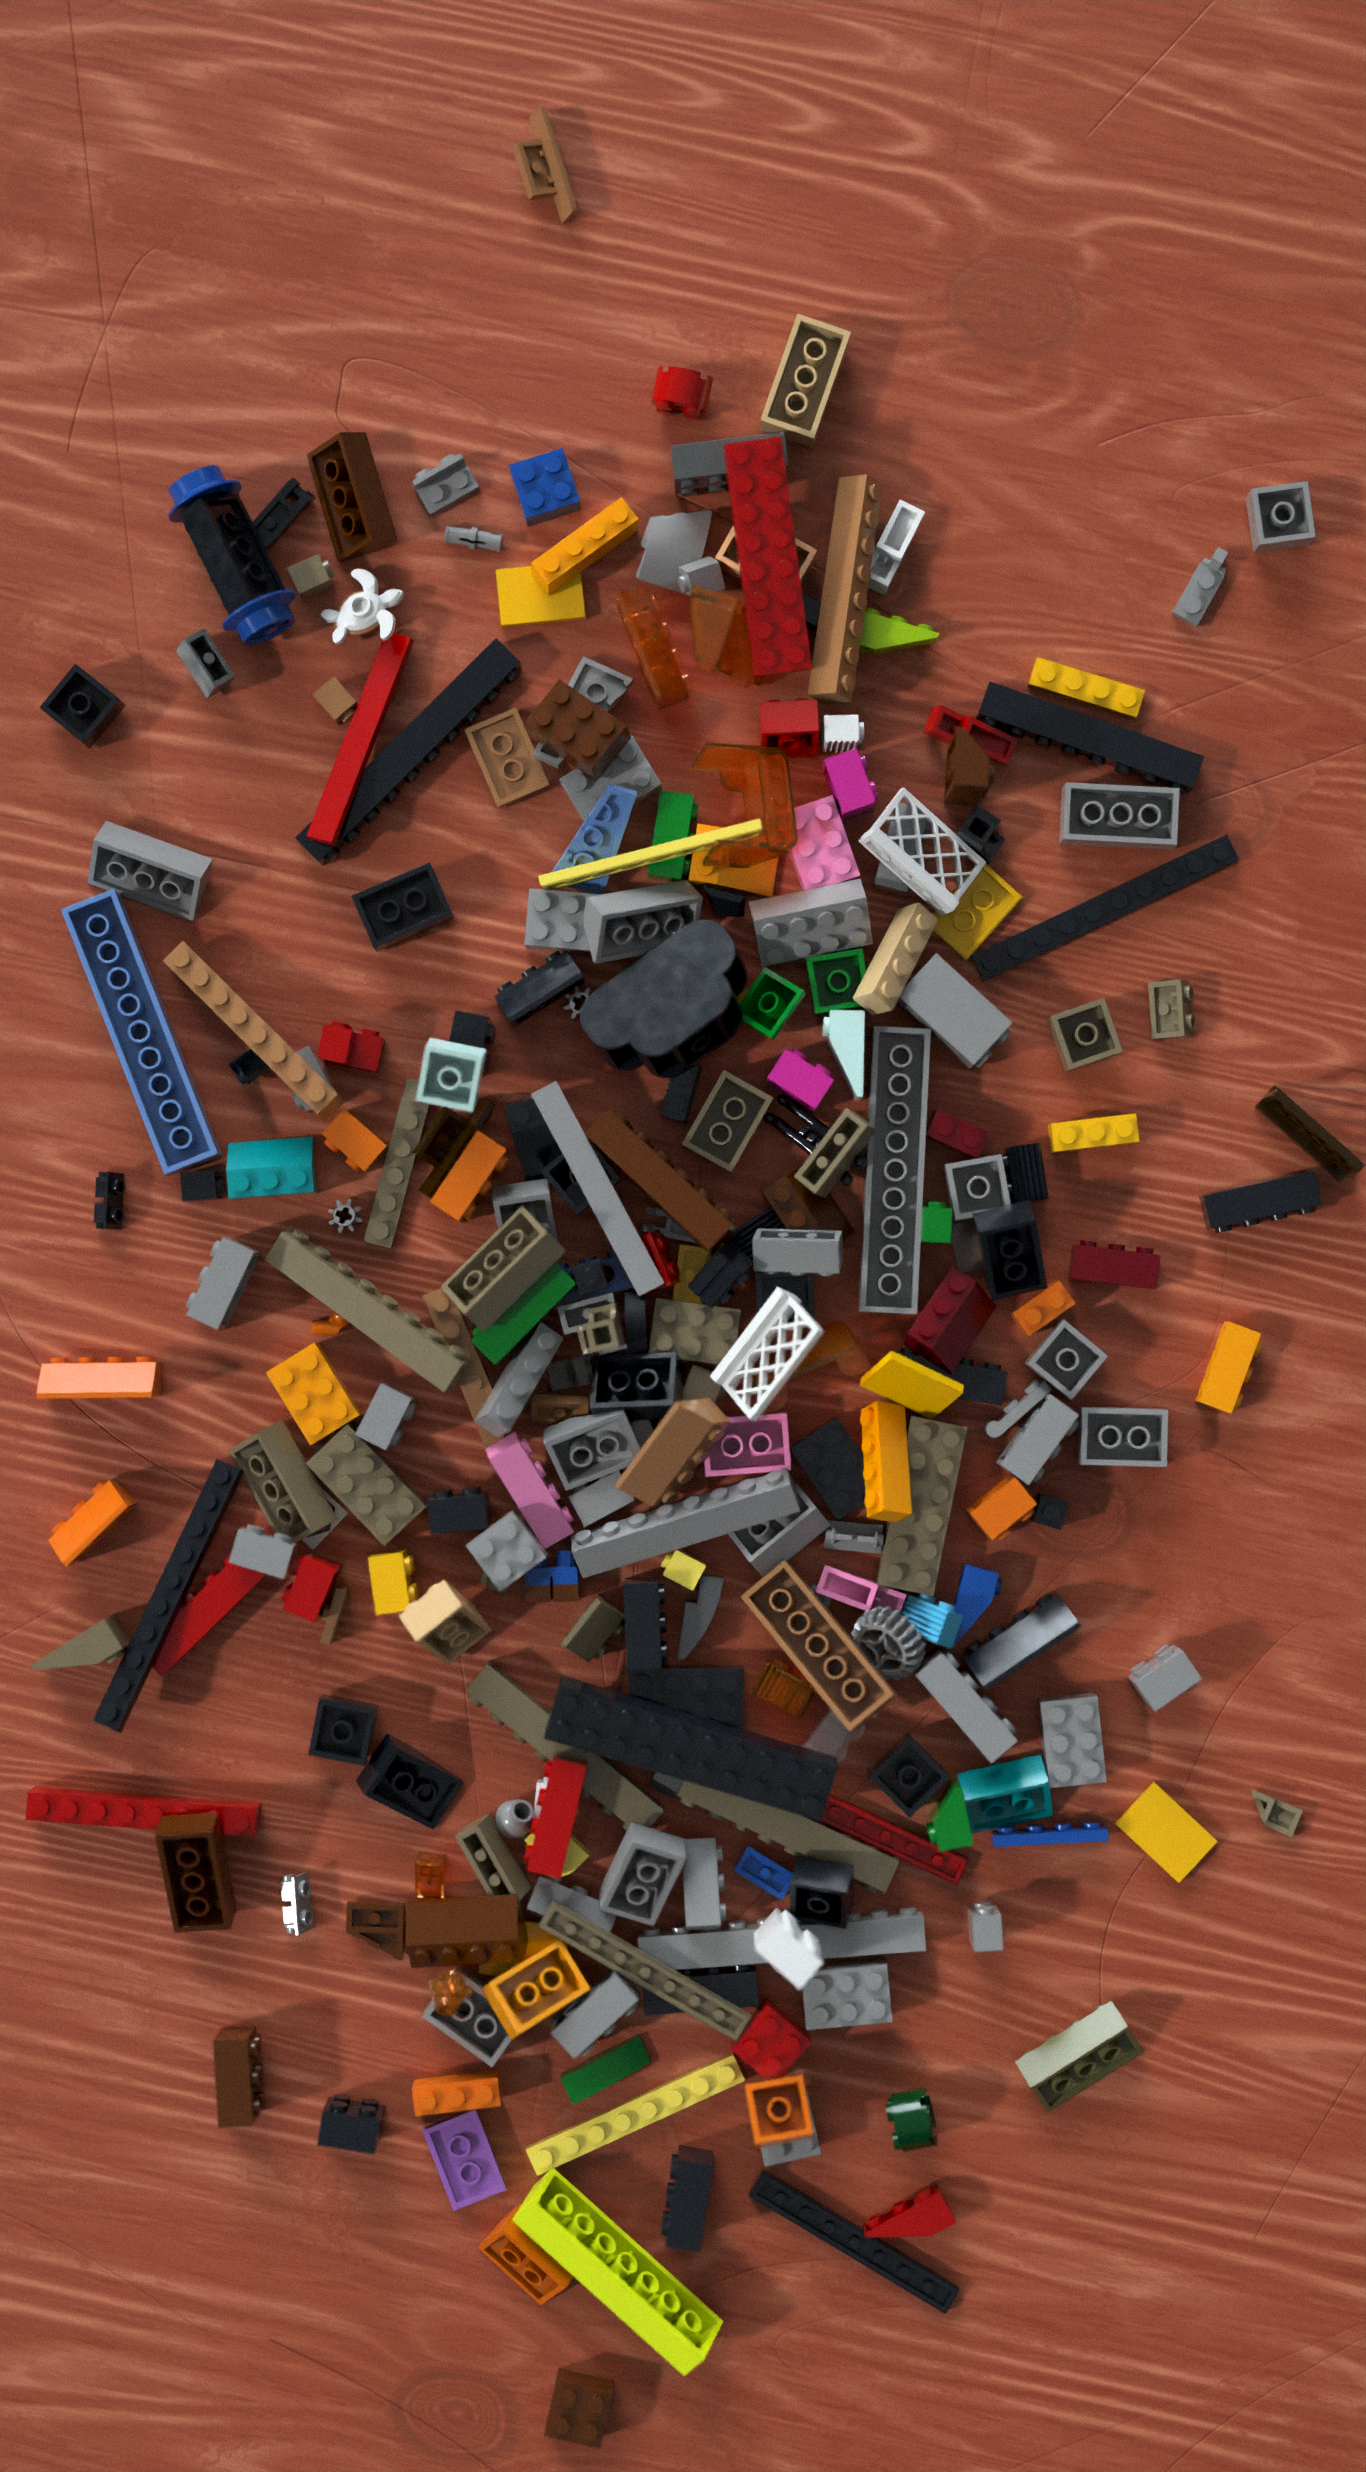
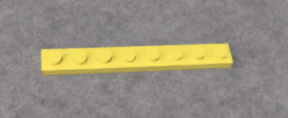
[525,2052,745,2176]

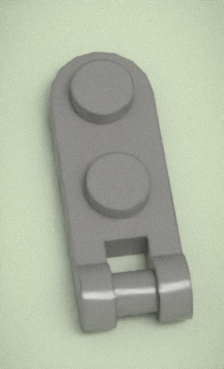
[984,1379,1052,1438]

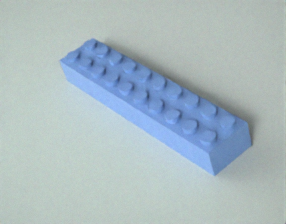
[61,889,222,1176]

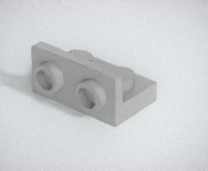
[412,453,480,517]

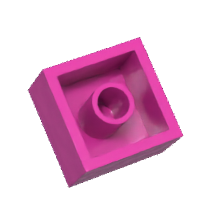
[822,748,878,822]
[766,1048,834,1112]

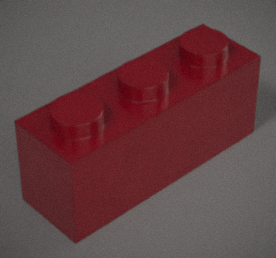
[1068,1240,1161,1289]

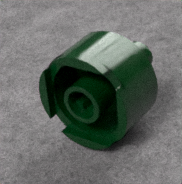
[886,2087,938,2152]

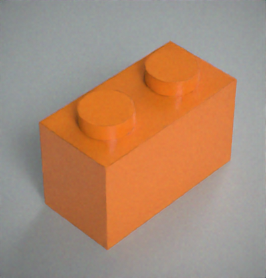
[322,1108,389,1173]
[1009,1280,1076,1336]

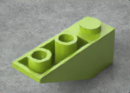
[859,608,939,655]

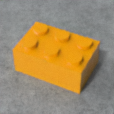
[266,1342,363,1446]
[481,1939,590,2040]

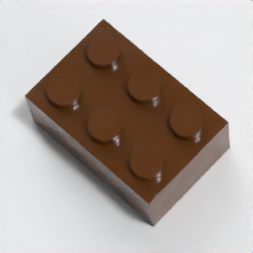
[524,679,631,782]
[213,2026,265,2128]

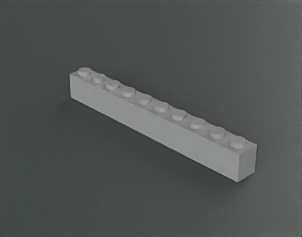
[638,1907,926,1970]

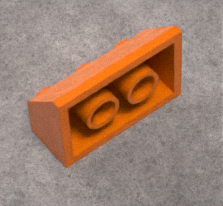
[48,1479,138,1567]
[477,2204,574,2305]

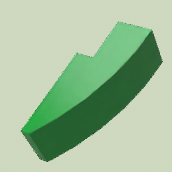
[560,2034,651,2104]

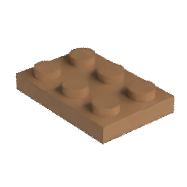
[464,707,550,809]

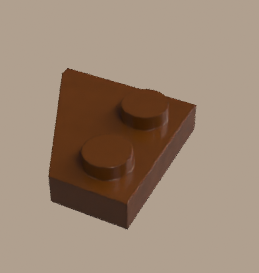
[346,1901,405,1961]

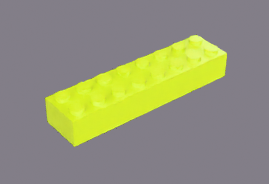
[512,2168,724,2376]

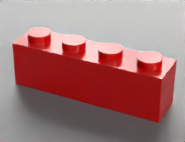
[523,1754,588,1879]

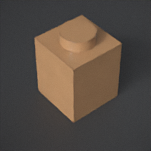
[312,676,357,725]

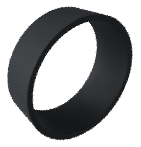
[625,1292,648,1354]

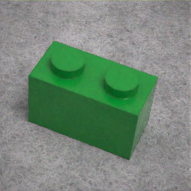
[921,1202,952,1244]

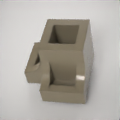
[577,1303,626,1355]

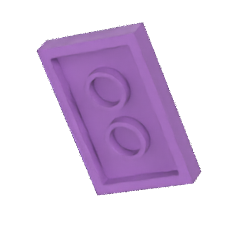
[422,2109,507,2211]

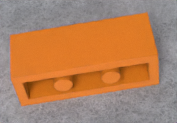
[412,2069,503,2116]

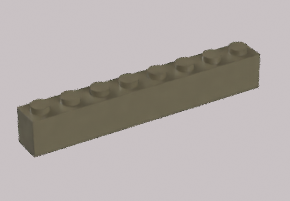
[265,1229,471,1392]
[466,1661,664,1831]
[677,1781,900,1893]

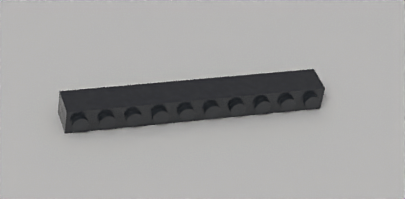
[295,638,522,866]

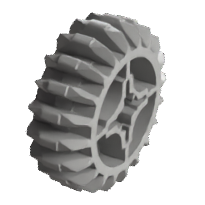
[851,1605,926,1681]

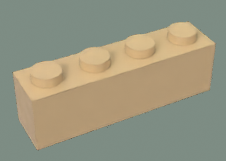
[852,902,938,1015]

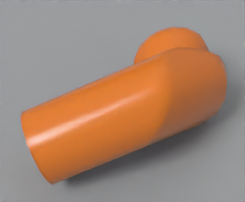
[311,1311,349,1335]

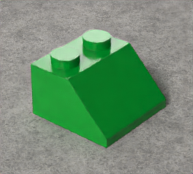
[740,967,806,1040]
[926,1779,974,1852]

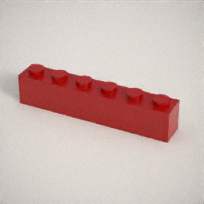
[152,1530,269,1677]

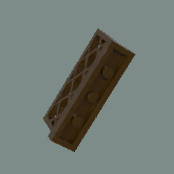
[1254,1085,1365,1182]

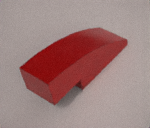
[923,705,1018,766]

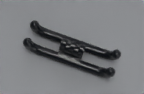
[763,1094,867,1186]

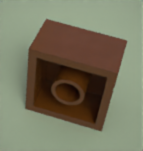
[544,2368,614,2449]

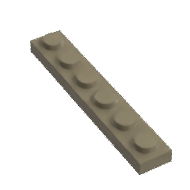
[364,1077,430,1249]

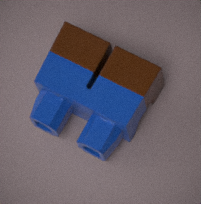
[525,1550,580,1603]

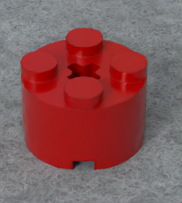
[651,366,713,420]

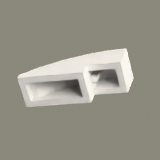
[868,500,925,596]

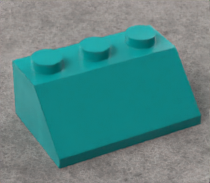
[226,1137,318,1200]
[957,1755,1053,1834]

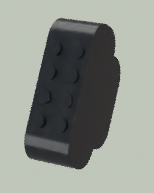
[580,920,748,1078]

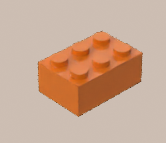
[430,1131,510,1223]

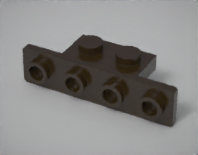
[413,1097,495,1199]

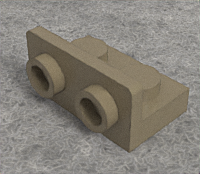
[1148,979,1196,1040]

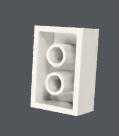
[754,1907,823,1989]

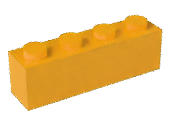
[531,497,639,596]
[860,1401,912,1523]

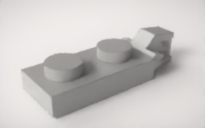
[1171,547,1228,627]

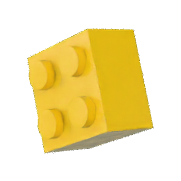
[368,1549,419,1615]

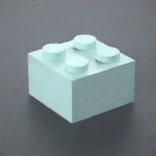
[416,1038,487,1112]

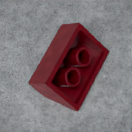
[903,1267,996,1375]

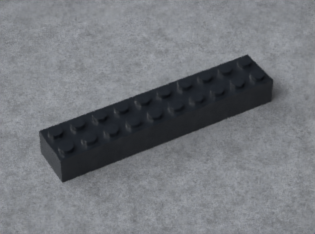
[544,1675,838,1821]

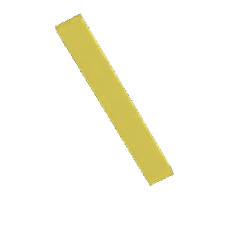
[538,819,765,890]

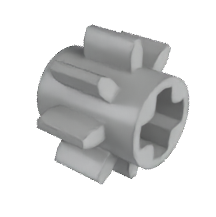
[563,986,591,1020]
[328,1199,363,1233]

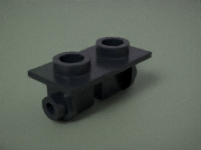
[228,1049,270,1085]
[93,1172,125,1230]

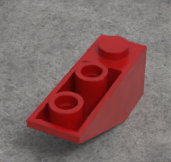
[863,2184,956,2238]

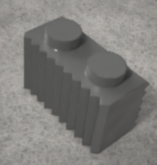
[176,629,235,698]

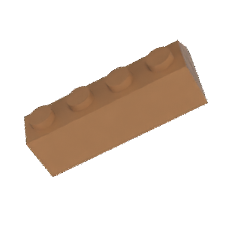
[615,1398,730,1506]

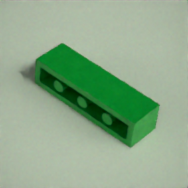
[471,1263,577,1365]

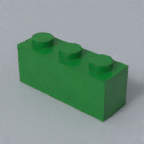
[648,790,699,882]

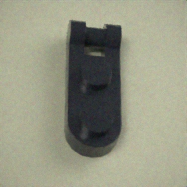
[253,478,315,550]

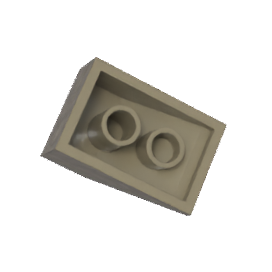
[31,1614,131,1670]

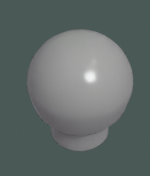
[495,1799,534,1839]

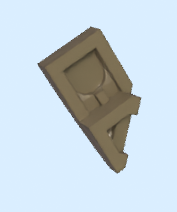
[1251,1789,1303,1837]

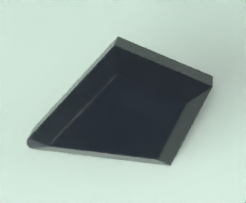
[704,883,745,917]

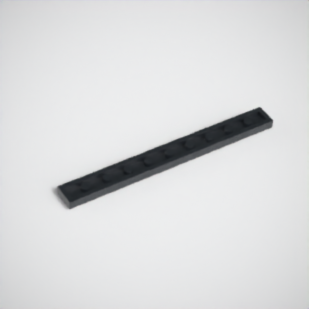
[971,834,1239,982]
[93,1459,245,1733]

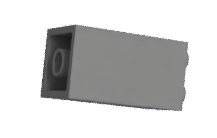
[897,953,1012,1069]

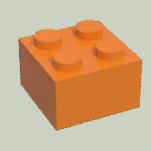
[966,1474,1037,1540]
[745,2075,813,2149]

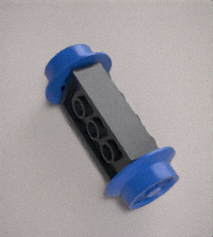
[168,465,296,646]

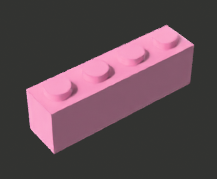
[486,1432,574,1549]

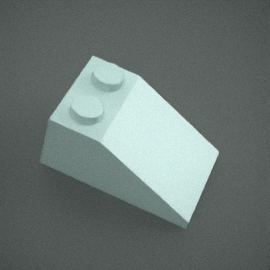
[822,1010,865,1101]

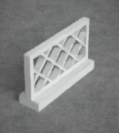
[858,787,986,916]
[710,1287,824,1421]

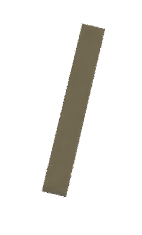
[538,1899,751,2042]

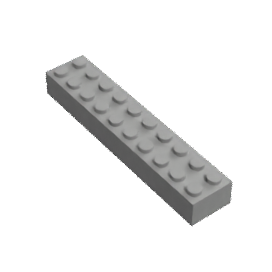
[858,1026,931,1314]

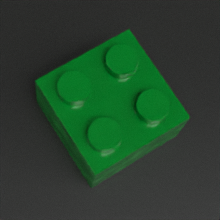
[804,948,866,1017]

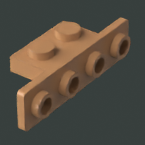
[512,105,577,223]

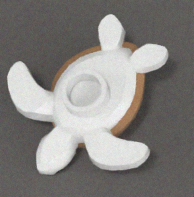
[321,568,404,644]

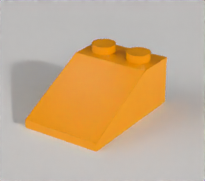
[689,824,781,897]

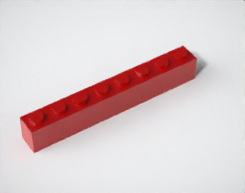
[26,1786,261,1837]

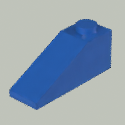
[944,1563,1002,1650]

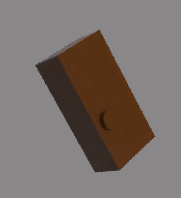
[155,1812,237,1933]

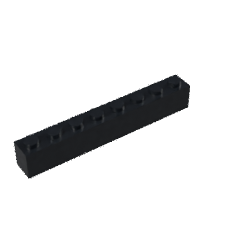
[976,682,1204,794]

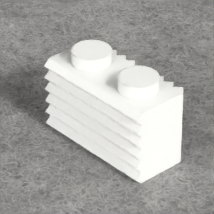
[822,715,864,753]

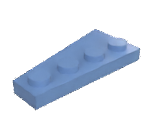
[552,783,637,894]

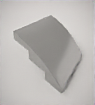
[636,509,712,595]

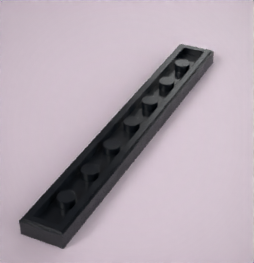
[749,2169,960,2314]

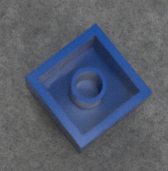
[509,448,581,527]

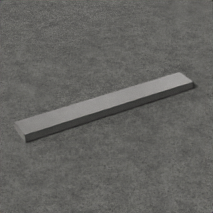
[531,1081,664,1296]

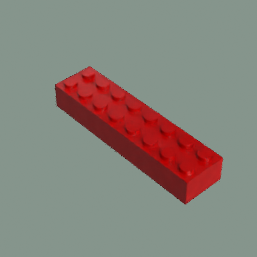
[723,436,812,678]

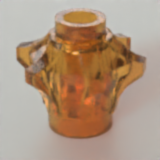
[428,1970,473,2016]

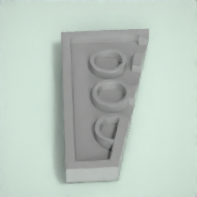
[533,656,634,769]

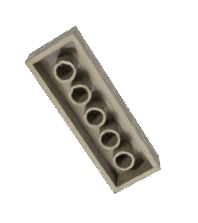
[875,1415,968,1596]

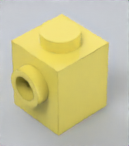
[661,1549,706,1591]

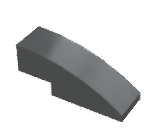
[678,1573,724,1660]

